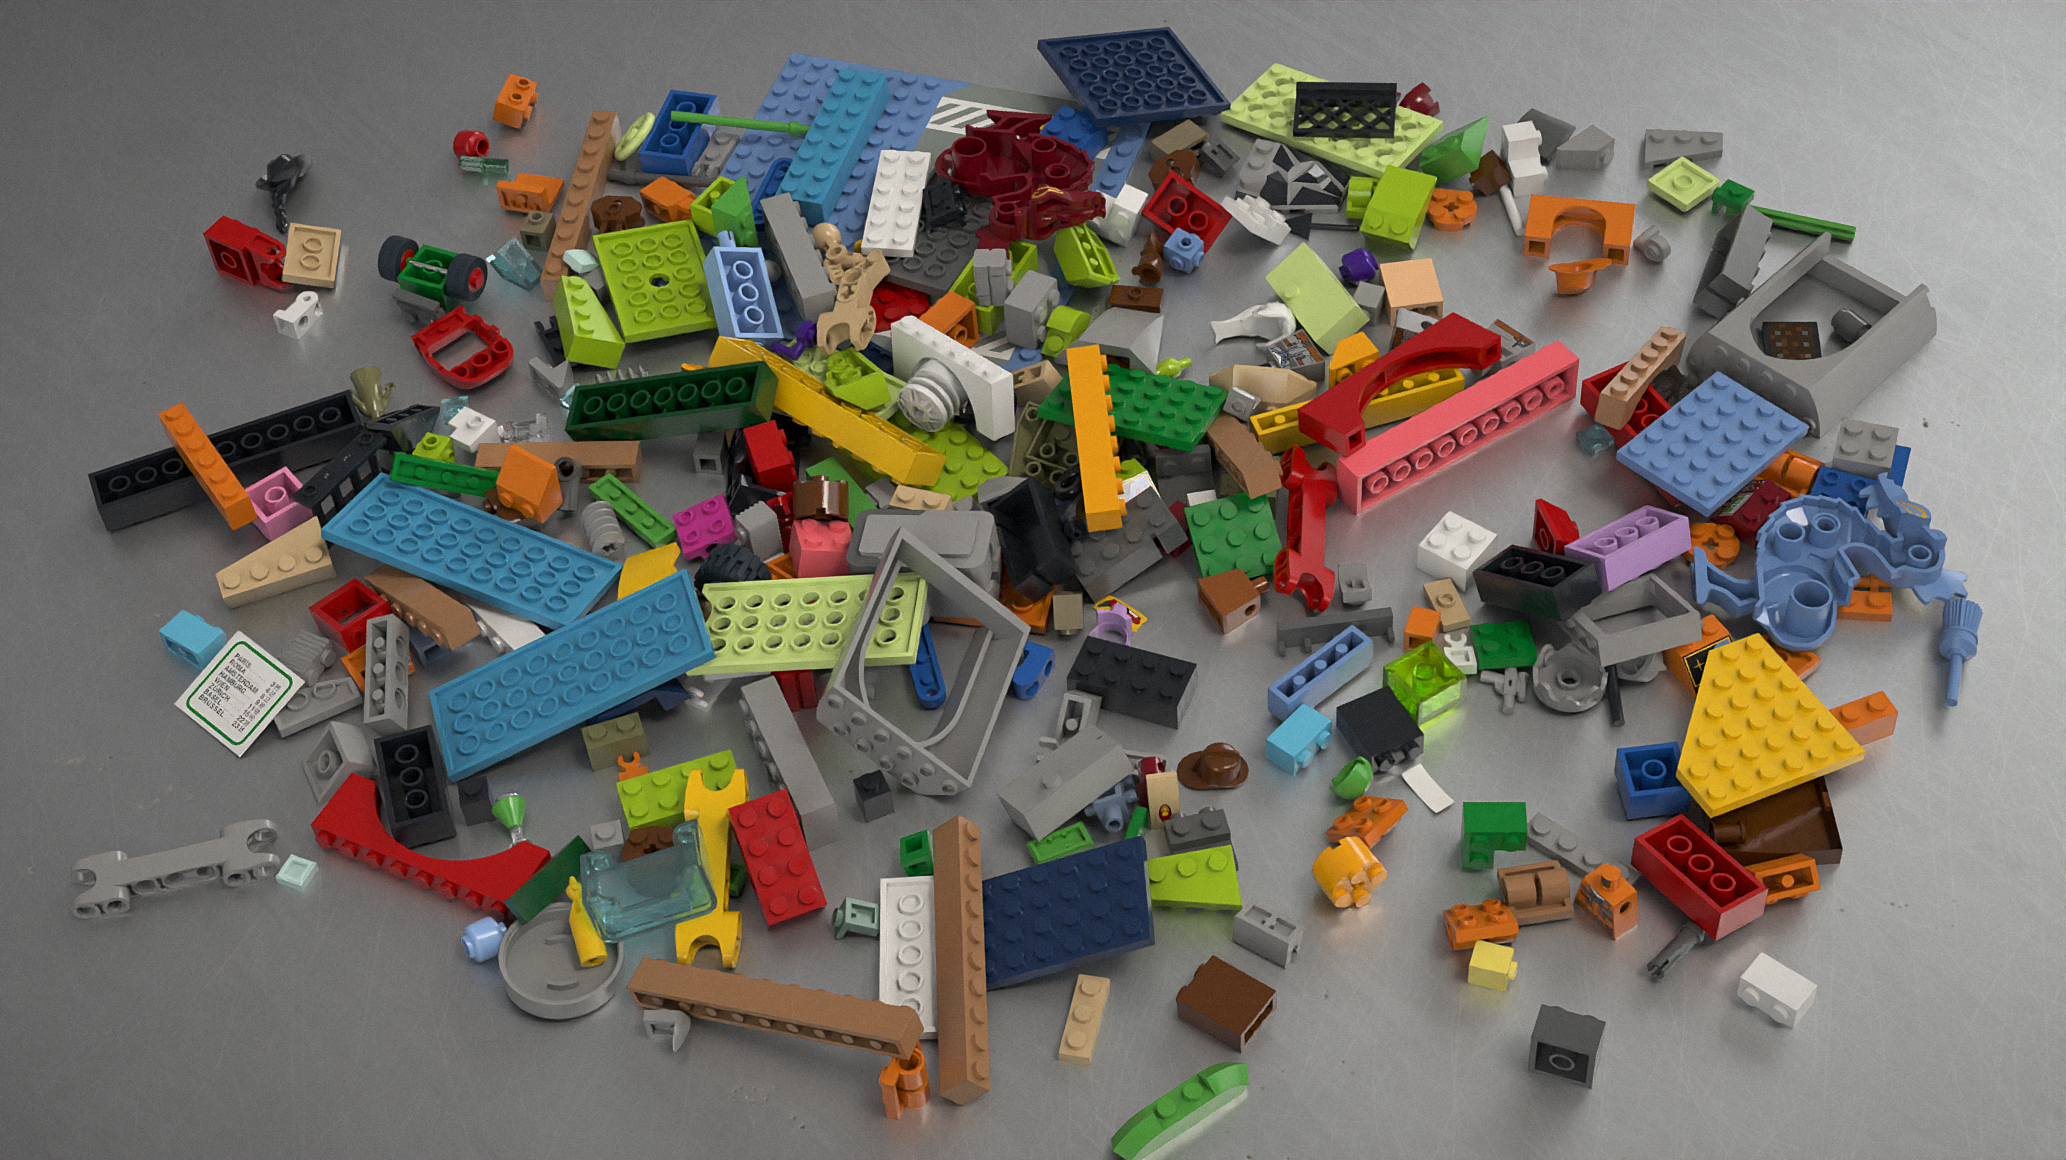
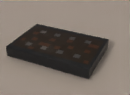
[1761,322,1822,360]

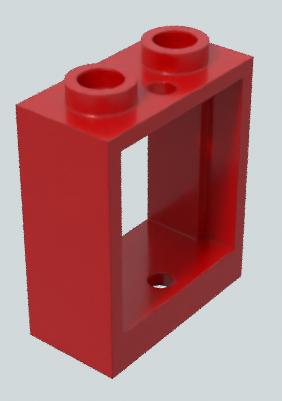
[308,578,393,654]

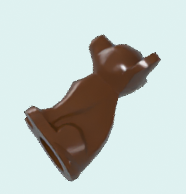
[1131,231,1164,285]

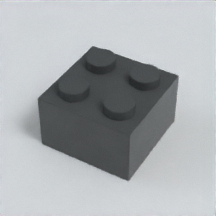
[1528,1004,1606,1089]

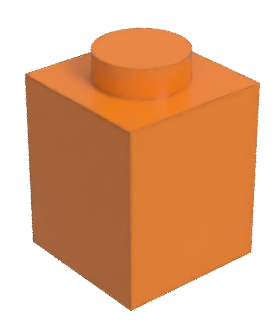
[1403,606,1441,656]

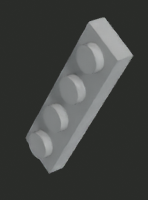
[1527,812,1641,888]

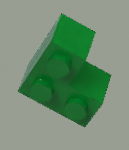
[1461,802,1528,870]

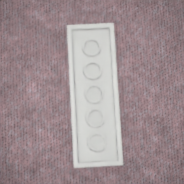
[861,150,931,257]
[879,876,938,1040]

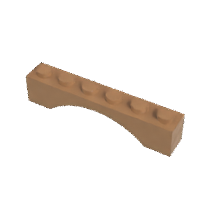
[1594,326,1686,430]

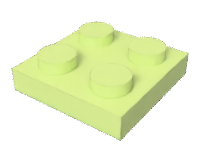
[1647,156,1721,212]

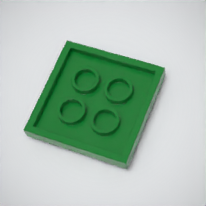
[1182,493,1282,580]

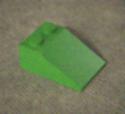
[1419,116,1489,187]

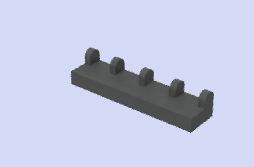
[1276,607,1395,656]

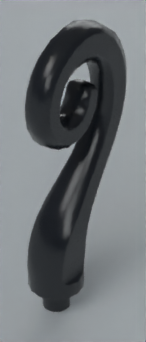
[1054,463,1087,540]

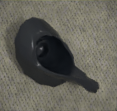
[255,154,313,233]

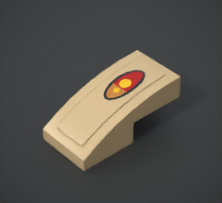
[1146,771,1180,830]

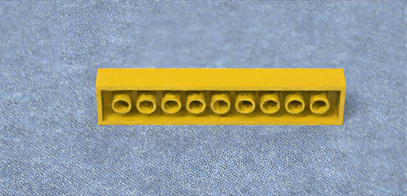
[707,336,947,488]

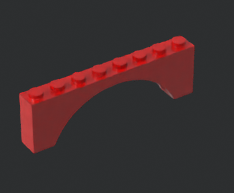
[1297,312,1502,458]
[311,773,552,922]

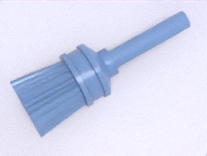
[1938,598,1983,706]

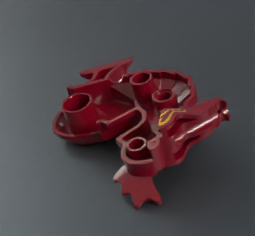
[935,110,1106,260]

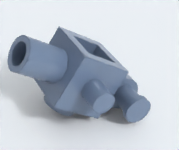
[1084,773,1139,833]

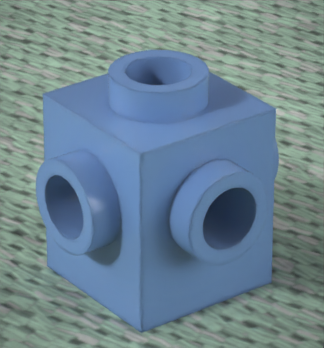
[1163,227,1205,274]

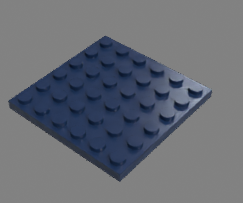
[1037,27,1231,128]

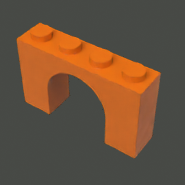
[1523,194,1636,265]

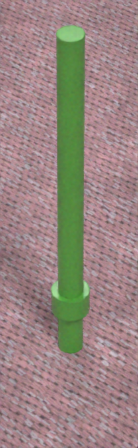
[671,111,811,137]

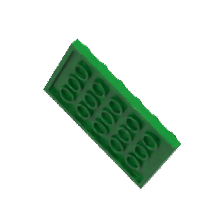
[1038,364,1229,452]

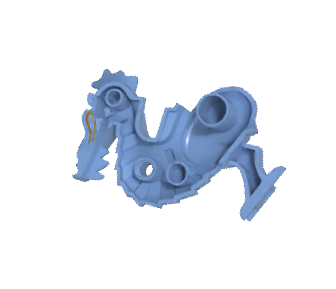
[1690,472,1968,652]

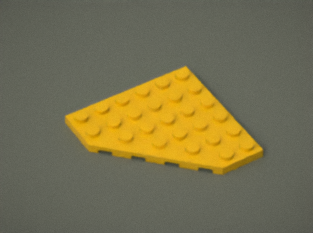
[1675,633,1866,818]

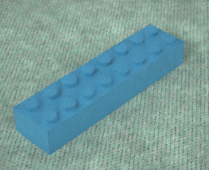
[775,68,890,225]

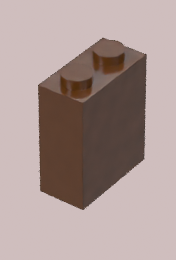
[1176,955,1277,1053]

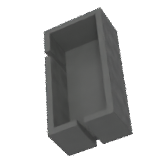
[1693,204,1773,319]
[1069,486,1188,604]

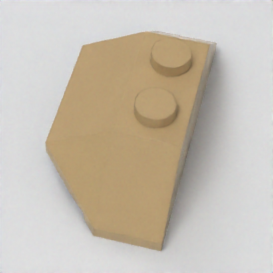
[1209,364,1317,416]

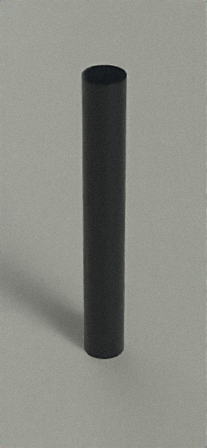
[1604,664,1625,727]

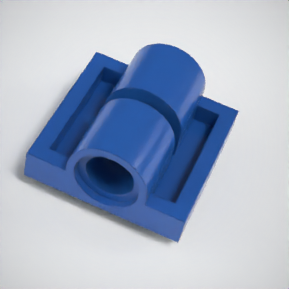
[1810,465,1877,519]

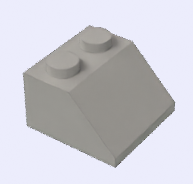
[301,721,378,804]

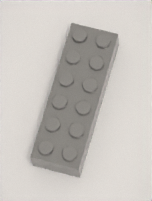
[760,192,838,323]
[739,675,842,851]

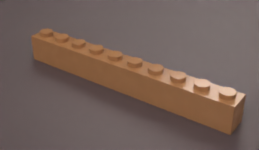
[540,111,621,302]
[933,815,990,1106]
[627,957,924,1060]

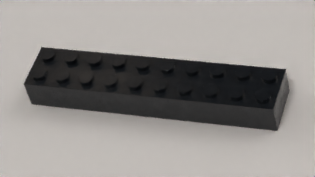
[88,390,362,532]

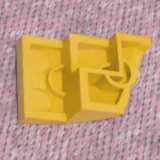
[617,542,680,601]

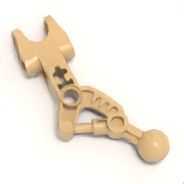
[811,222,890,356]

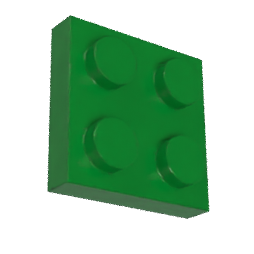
[1470,621,1537,670]

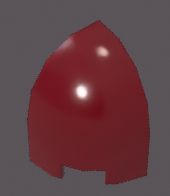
[1399,82,1440,117]

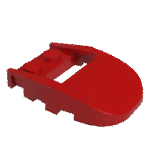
[410,306,514,390]

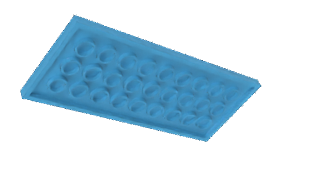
[321,472,623,630]
[428,568,717,783]

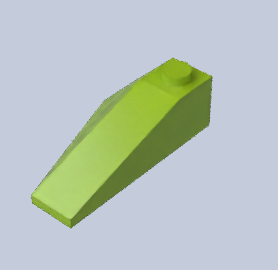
[825,347,892,411]

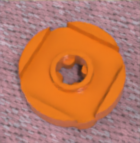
[1425,188,1477,232]
[1681,522,1740,571]

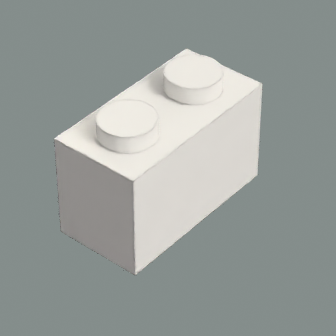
[1737,952,1817,1029]

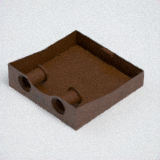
[1700,775,1843,867]

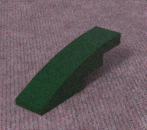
[504,835,596,926]

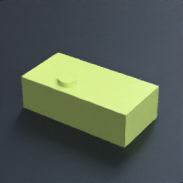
[1265,242,1370,355]

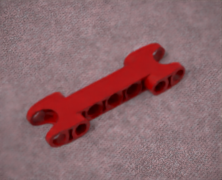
[1273,444,1338,614]

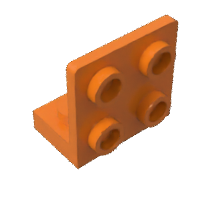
[496,173,565,213]

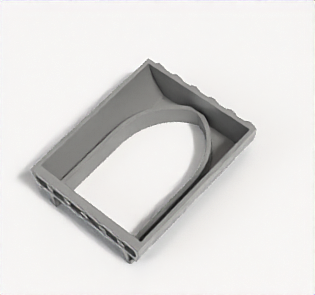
[1686,231,1937,439]
[816,526,1031,795]

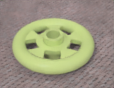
[614,112,655,161]

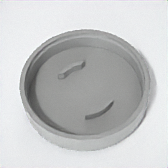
[498,902,625,1019]

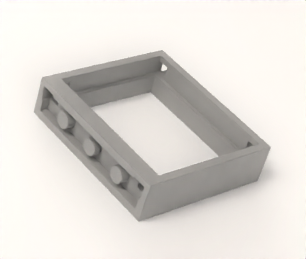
[1559,573,1704,667]

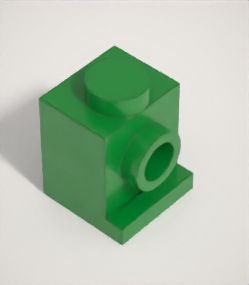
[900,829,934,877]

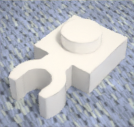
[1443,634,1477,675]

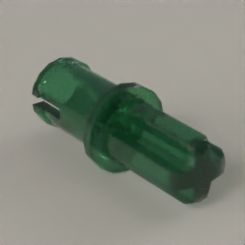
[459,155,509,175]

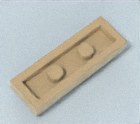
[1058,974,1110,1065]

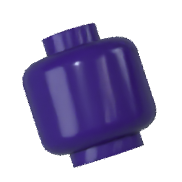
[1338,248,1379,286]

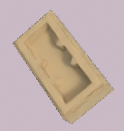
[1423,578,1471,633]

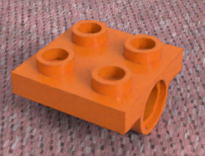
[1753,449,1826,499]
[1325,795,1408,850]
[1442,899,1519,951]
[879,1040,931,1120]

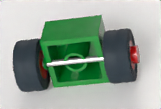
[378,235,488,312]

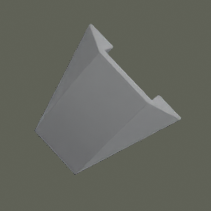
[1054,307,1164,375]

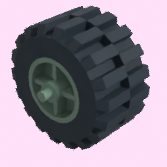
[694,544,772,609]

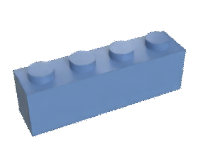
[1268,625,1373,722]

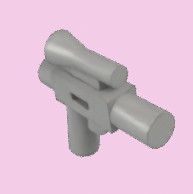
[1480,667,1530,715]

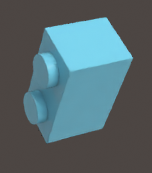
[159,610,227,671]
[1266,703,1333,775]

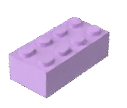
[1564,505,1692,591]

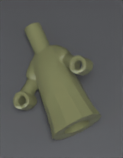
[345,366,396,419]

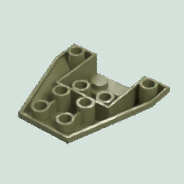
[1008,401,1125,501]

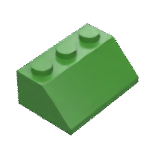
[711,176,759,248]

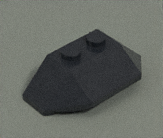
[355,404,440,455]

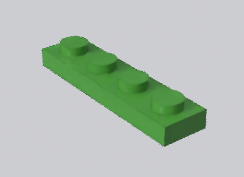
[588,473,678,548]

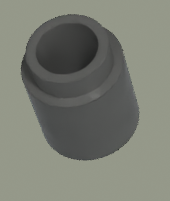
[1831,308,1872,345]

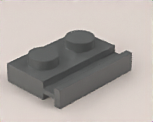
[392,288,446,326]

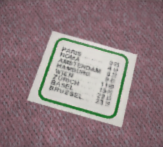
[174,630,305,757]

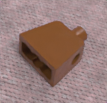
[1197,569,1270,635]

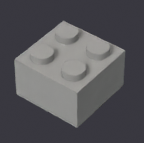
[1003,270,1060,350]
[1831,418,1899,480]

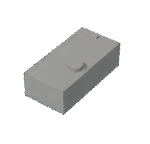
[996,723,1134,841]

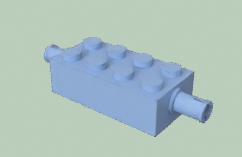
[702,230,784,353]

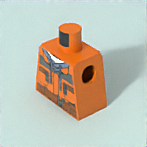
[1574,863,1638,941]

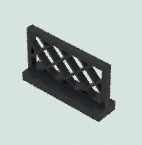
[1293,82,1397,139]

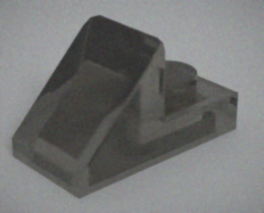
[1652,365,1704,407]

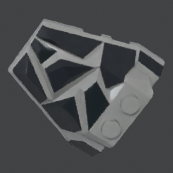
[1234,139,1352,215]

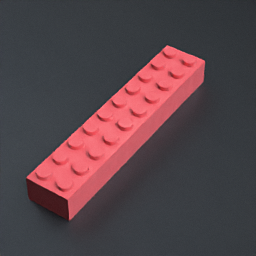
[1337,340,1579,515]

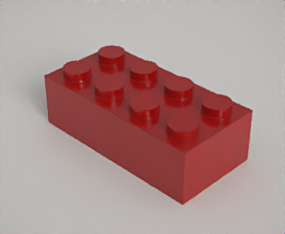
[726,788,827,928]
[1630,814,1768,941]

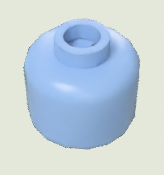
[460,917,507,962]

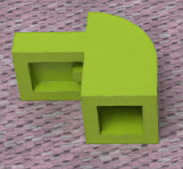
[1041,305,1092,358]

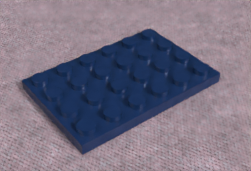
[982,835,1155,991]

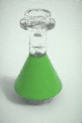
[492,792,533,849]

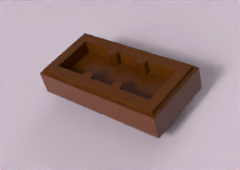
[1108,285,1164,313]

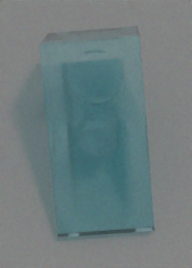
[486,236,543,291]

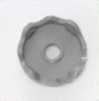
[1532,643,1608,712]

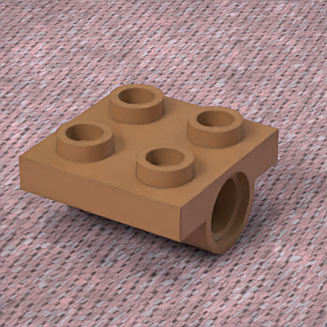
[1497,860,1574,926]

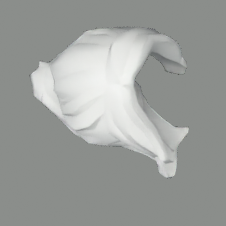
[1209,301,1296,350]

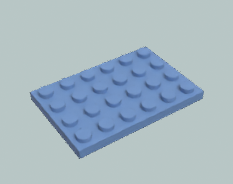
[1616,371,1809,517]

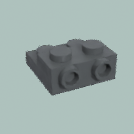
[1164,807,1239,871]

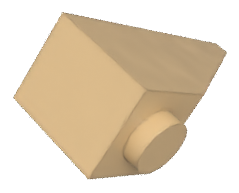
[1009,360,1063,406]

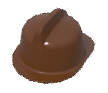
[1176,742,1249,789]

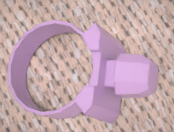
[1089,603,1133,646]

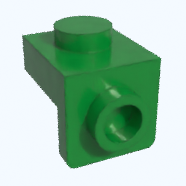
[1711,179,1755,213]

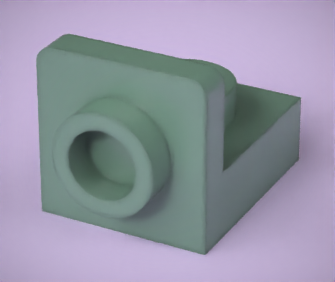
[831,897,880,939]

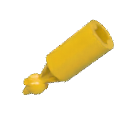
[566,876,608,967]

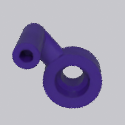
[771,320,817,361]

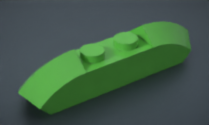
[1111,1062,1249,1160]

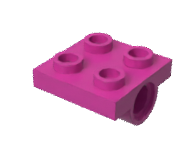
[672,493,738,561]

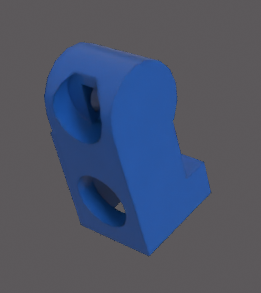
[1012,641,1056,700]

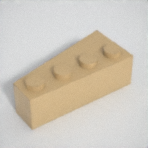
[216,516,337,610]

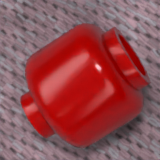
[453,130,490,162]

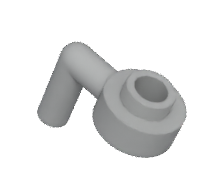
[1633,225,1671,262]

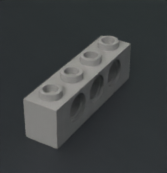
[364,614,410,737]

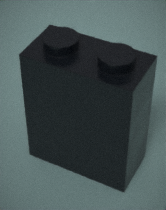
[1336,685,1424,774]

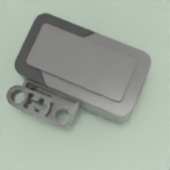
[844,509,1005,626]

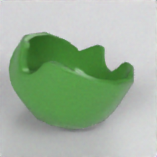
[1329,756,1373,800]

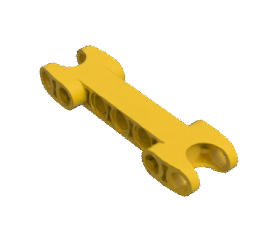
[675,768,750,968]

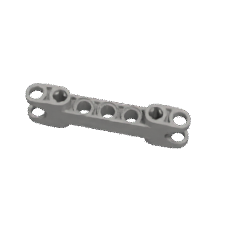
[70,819,280,919]

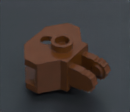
[1148,149,1202,191]
[590,195,646,235]

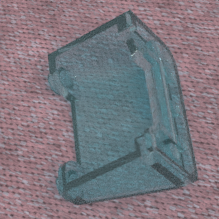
[580,818,717,943]

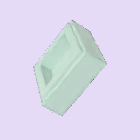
[275,854,319,892]

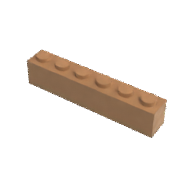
[1202,410,1283,499]
[475,441,643,484]
[363,564,481,651]

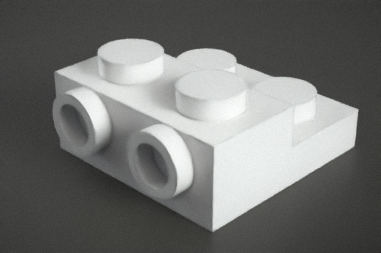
[1220,195,1291,246]

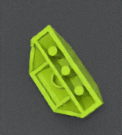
[1054,222,1120,288]

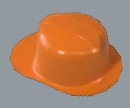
[1548,258,1612,294]

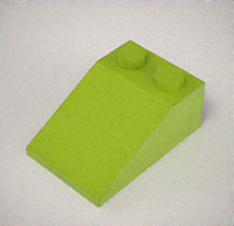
[1360,165,1437,251]

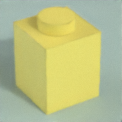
[1468,940,1518,992]

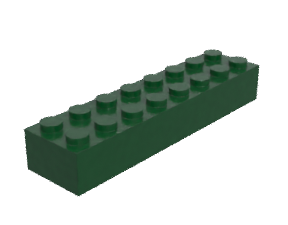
[564,360,779,442]

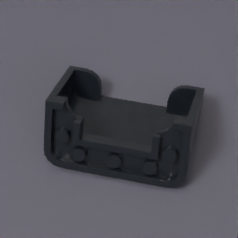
[725,412,811,516]

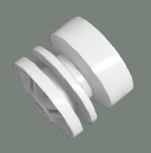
[897,359,969,432]

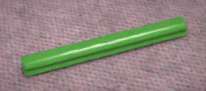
[1726,205,1856,241]

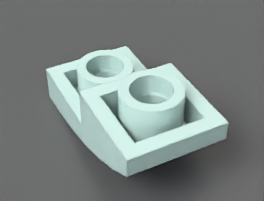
[562,249,600,274]

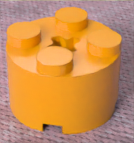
[1312,836,1387,908]

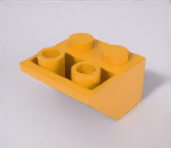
[1329,331,1379,389]

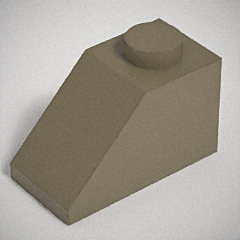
[1053,590,1084,635]

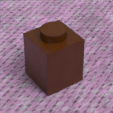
[1468,150,1512,196]

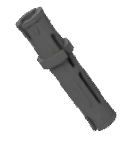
[1647,920,1706,979]

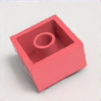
[789,519,852,579]

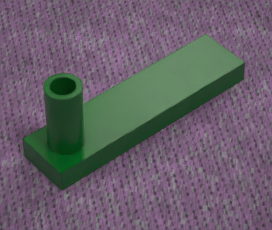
[389,452,500,498]

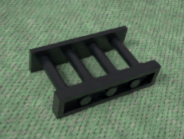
[292,429,390,550]

